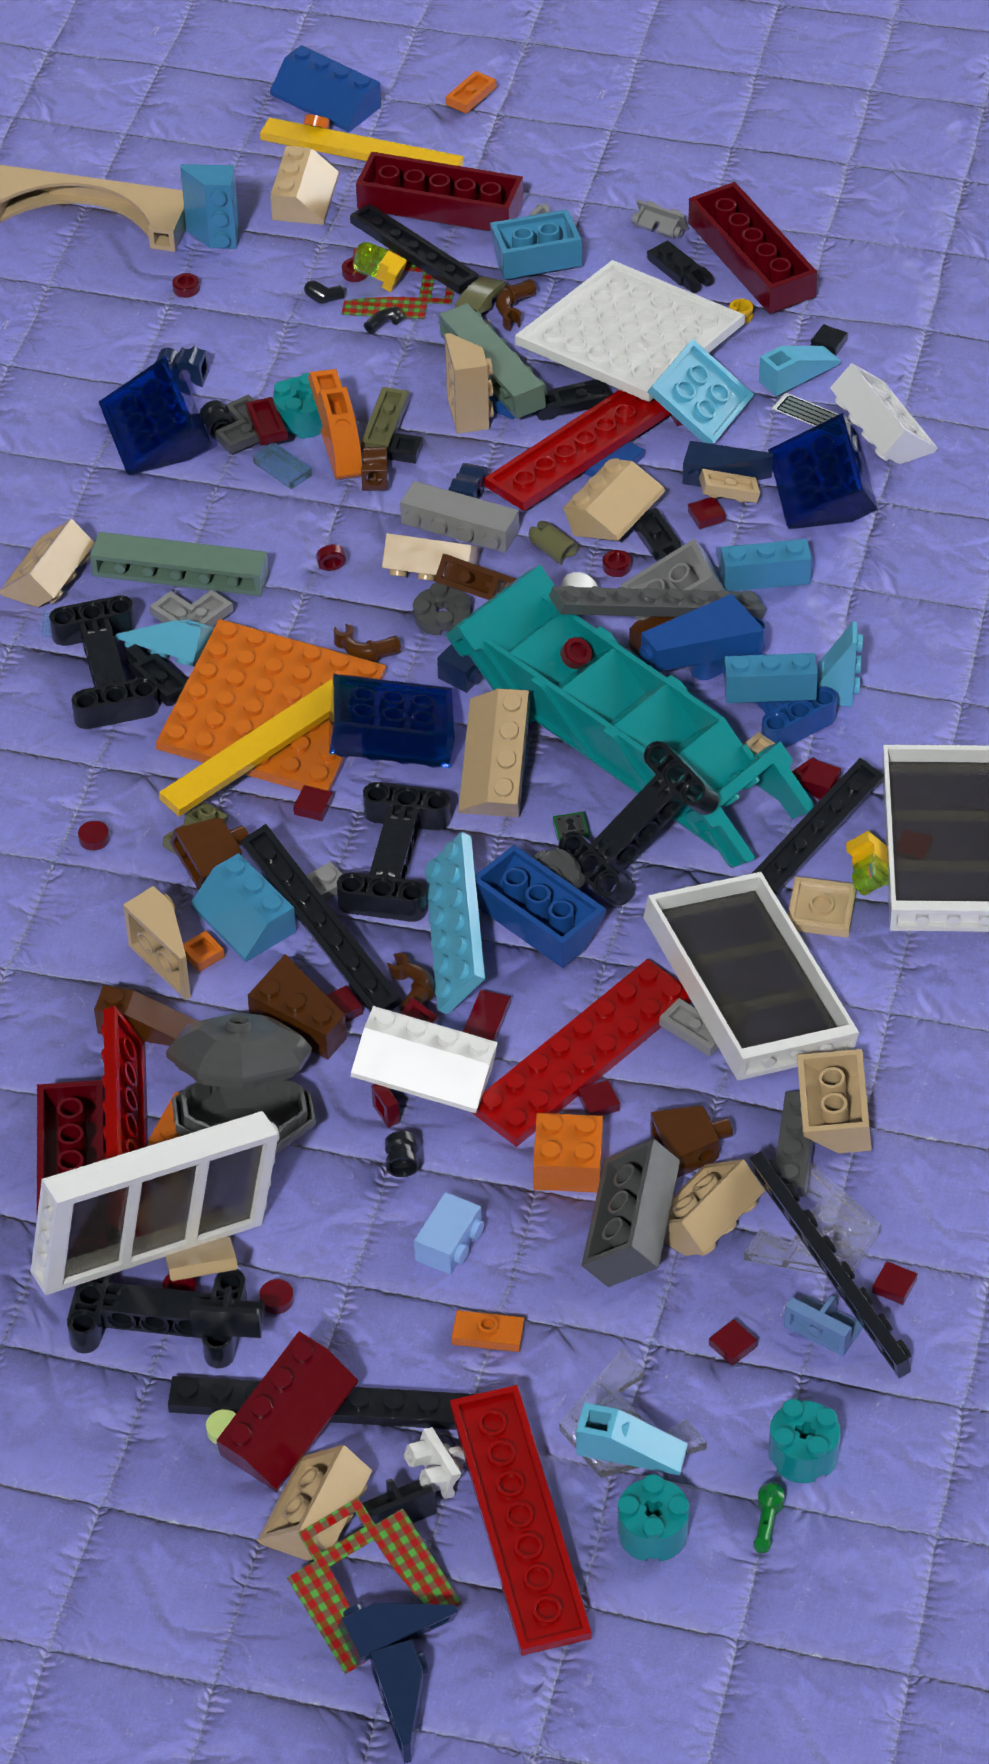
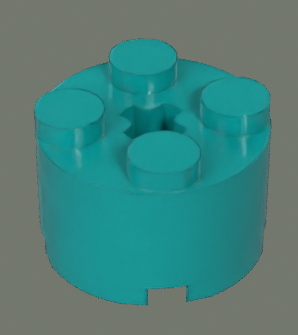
[273,373,323,439]
[768,1399,841,1483]
[617,1474,690,1561]

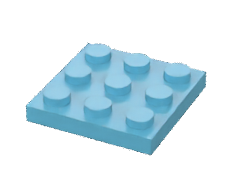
[647,339,754,444]

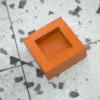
[183,931,225,972]

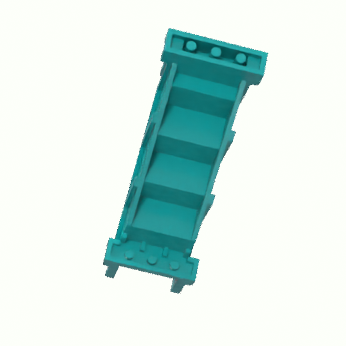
[445,565,813,868]

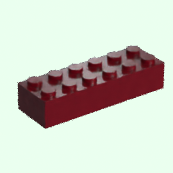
[356,151,524,231]
[688,182,817,314]
[37,1080,108,1256]

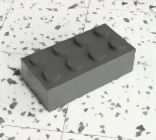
[581,1139,680,1287]

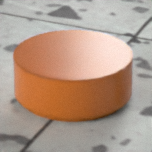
[303,114,330,129]

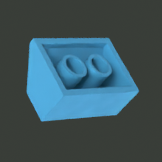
[180,164,239,249]
[490,209,582,280]
[715,539,812,591]
[722,653,818,703]
[190,853,296,962]

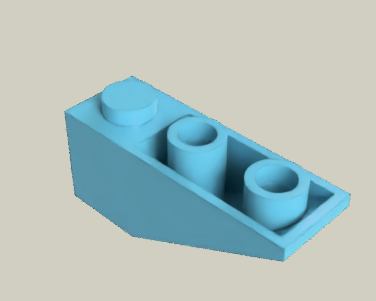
[759,346,841,396]
[115,619,213,666]
[817,622,863,707]
[576,1402,688,1475]

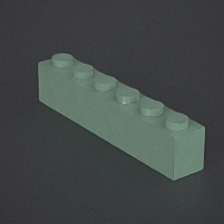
[438,303,547,419]
[90,532,269,596]

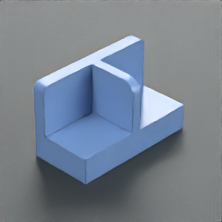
[784,1294,863,1356]

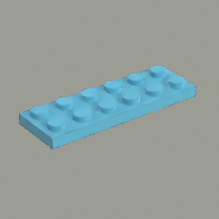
[425,832,485,1014]

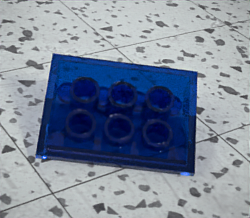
[99,356,213,476]
[768,413,878,529]
[329,674,455,768]

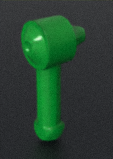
[753,1483,784,1554]

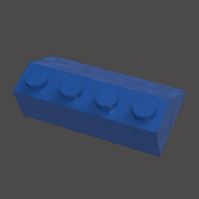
[270,45,381,132]
[475,845,606,968]

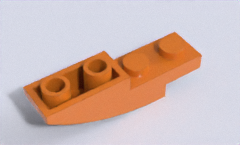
[308,369,363,480]

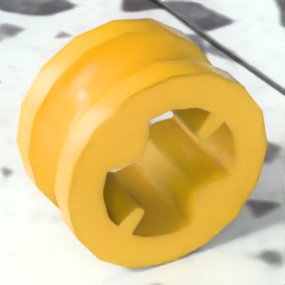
[729,298,754,324]

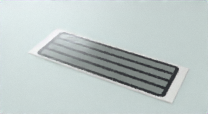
[772,393,854,437]

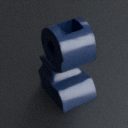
[153,346,209,387]
[448,463,488,498]

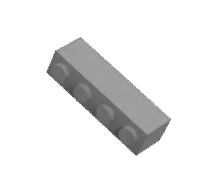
[400,481,519,553]

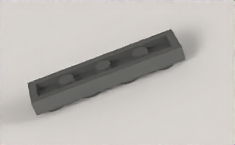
[775,1091,814,1197]

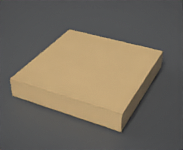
[788,876,857,938]
[165,1236,238,1281]

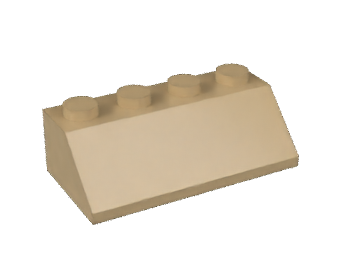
[458,689,530,817]

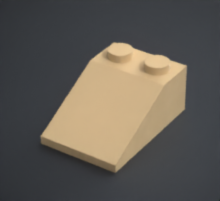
[123,886,191,1000]

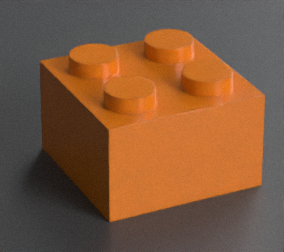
[533,1113,603,1193]

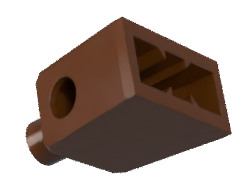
[170,817,249,890]
[650,1105,733,1178]

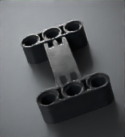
[49,595,159,729]
[558,741,719,906]
[337,782,451,922]
[67,1269,247,1369]

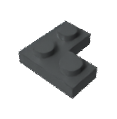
[215,394,259,455]

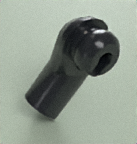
[304,280,344,303]
[364,306,404,334]

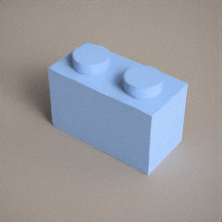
[414,1192,484,1275]

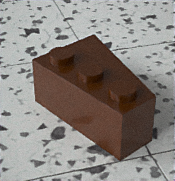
[248,954,347,1060]

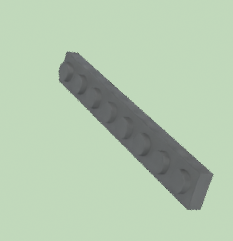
[549,586,767,619]

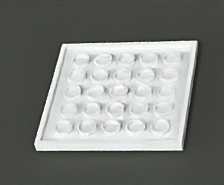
[515,260,745,402]

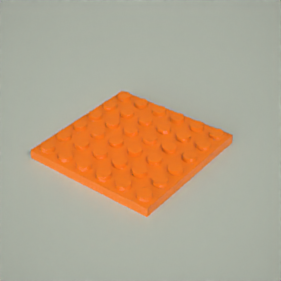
[156,619,386,791]

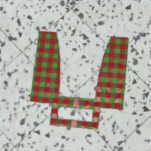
[341,247,454,319]
[287,1498,462,1674]

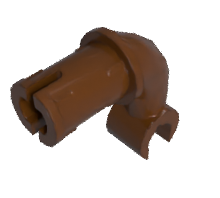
[496,278,537,331]
[334,624,401,662]
[387,953,434,1012]

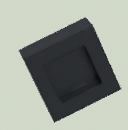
[811,324,848,356]
[388,433,423,464]

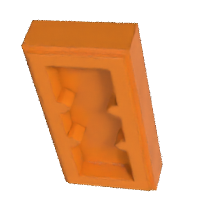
[451,1310,524,1352]

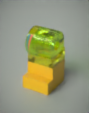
[353,242,407,292]
[846,831,889,896]

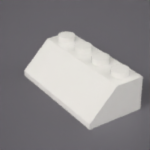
[830,363,938,464]
[350,1006,498,1113]

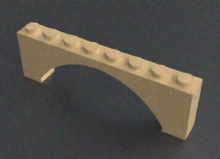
[0,165,186,252]

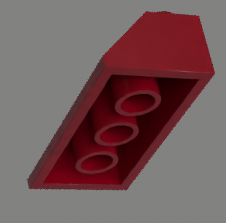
[216,1331,358,1492]

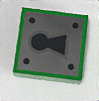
[553,812,589,844]

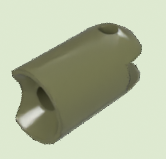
[528,521,578,565]

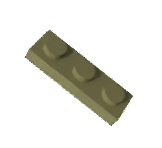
[361,387,409,454]

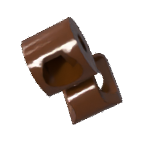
[361,447,388,491]

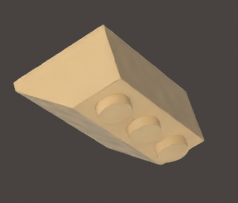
[270,146,339,225]
[445,333,494,434]
[563,458,665,541]
[0,518,95,607]
[382,533,481,581]
[797,1049,872,1154]
[664,1159,765,1256]
[257,1445,372,1561]

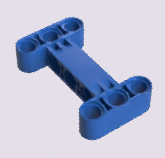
[691,617,837,748]

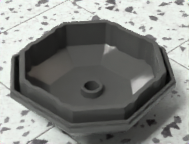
[166,1013,312,1089]
[172,1079,316,1162]

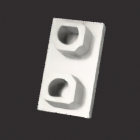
[404,1427,465,1499]

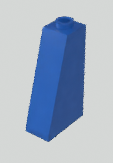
[639,594,764,672]

